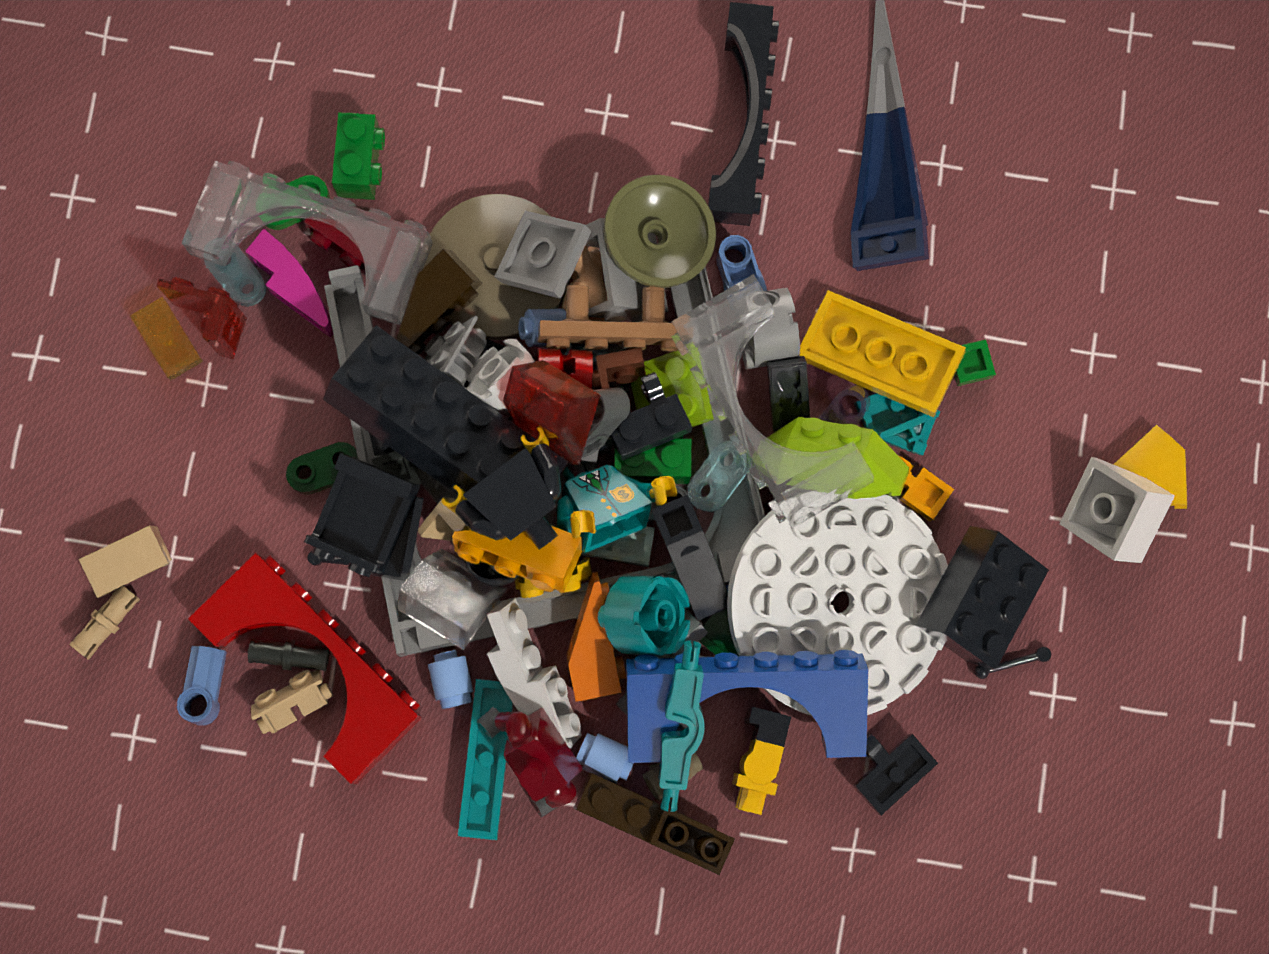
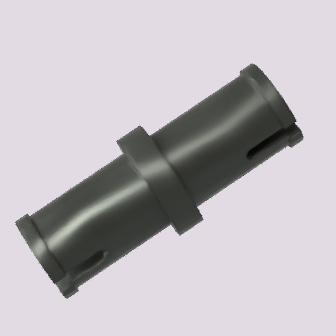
[248,638,329,671]

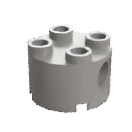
[733,288,800,369]

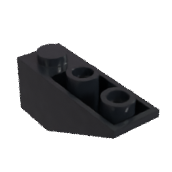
[651,495,728,621]

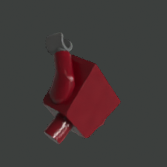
[477,707,583,818]

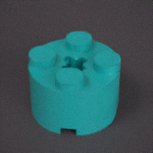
[598,576,690,656]

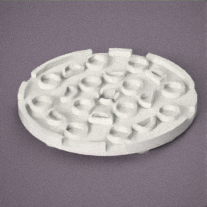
[727,491,948,716]

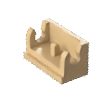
[79,525,172,598]

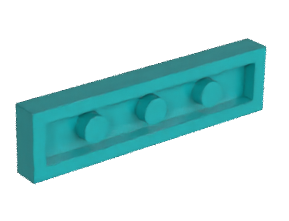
[458,679,513,840]

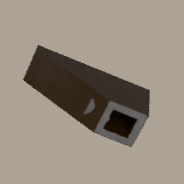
[396,249,482,355]

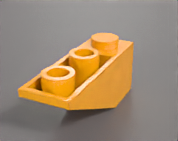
[452,526,582,593]

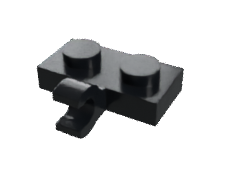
[853,734,938,816]

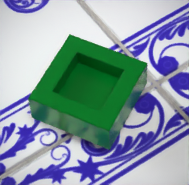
[954,339,996,386]

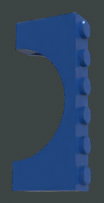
[626,650,869,763]

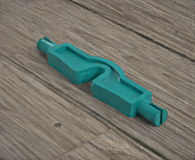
[658,640,705,812]

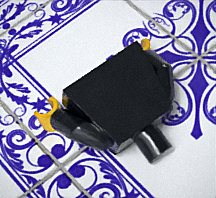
[441,427,561,550]

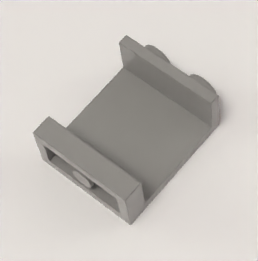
[586,218,668,322]

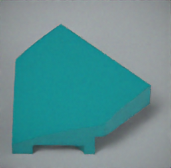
[854,393,941,456]

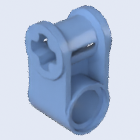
[716,235,767,312]

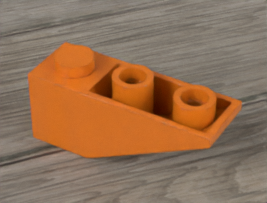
[567,572,626,702]

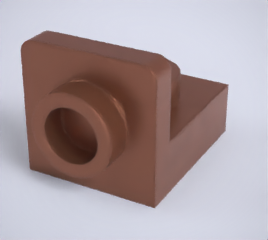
[592,348,646,390]

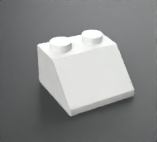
[1060,457,1175,563]

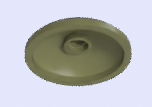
[604,175,716,288]

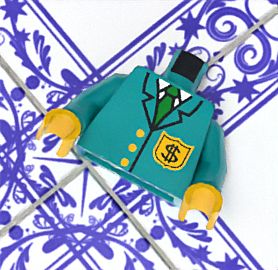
[557,461,678,553]

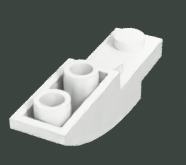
[487,598,582,748]

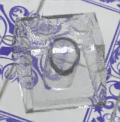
[398,548,506,650]

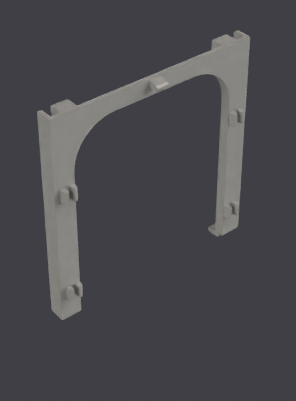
[324,237,765,657]

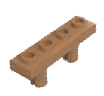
[538,285,694,352]

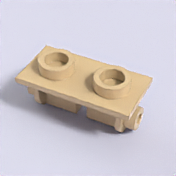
[251,670,333,734]

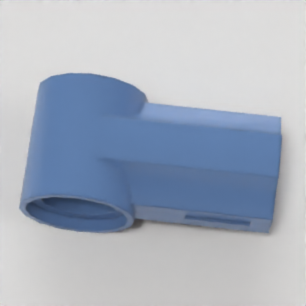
[177,646,227,726]

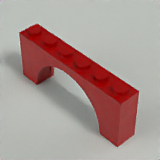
[188,553,422,784]

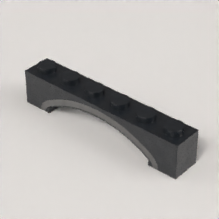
[708,2,779,226]

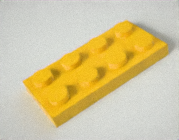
[800,290,966,417]

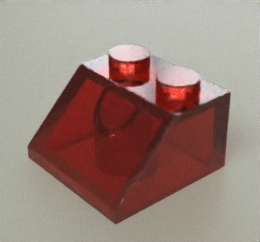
[503,360,600,465]

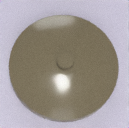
[422,194,570,340]

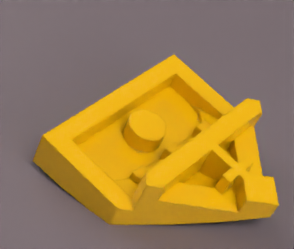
[1113,425,1187,509]

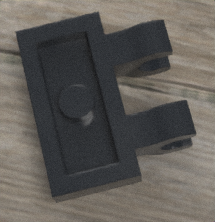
[610,372,692,461]

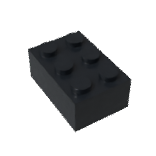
[916,526,1049,670]

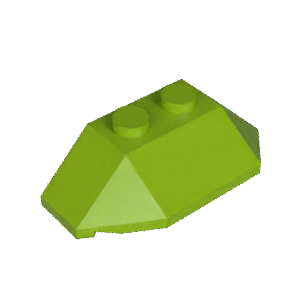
[752,417,909,499]

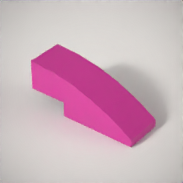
[245,229,333,338]

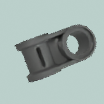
[558,388,630,457]

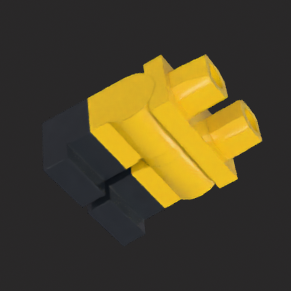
[732,707,791,815]

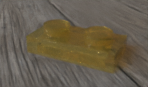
[130,296,203,380]

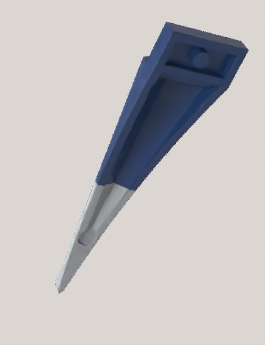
[851,0,929,271]

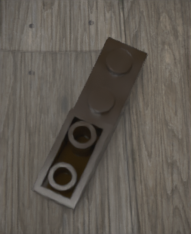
[573,772,735,875]

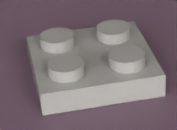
[494,211,592,299]

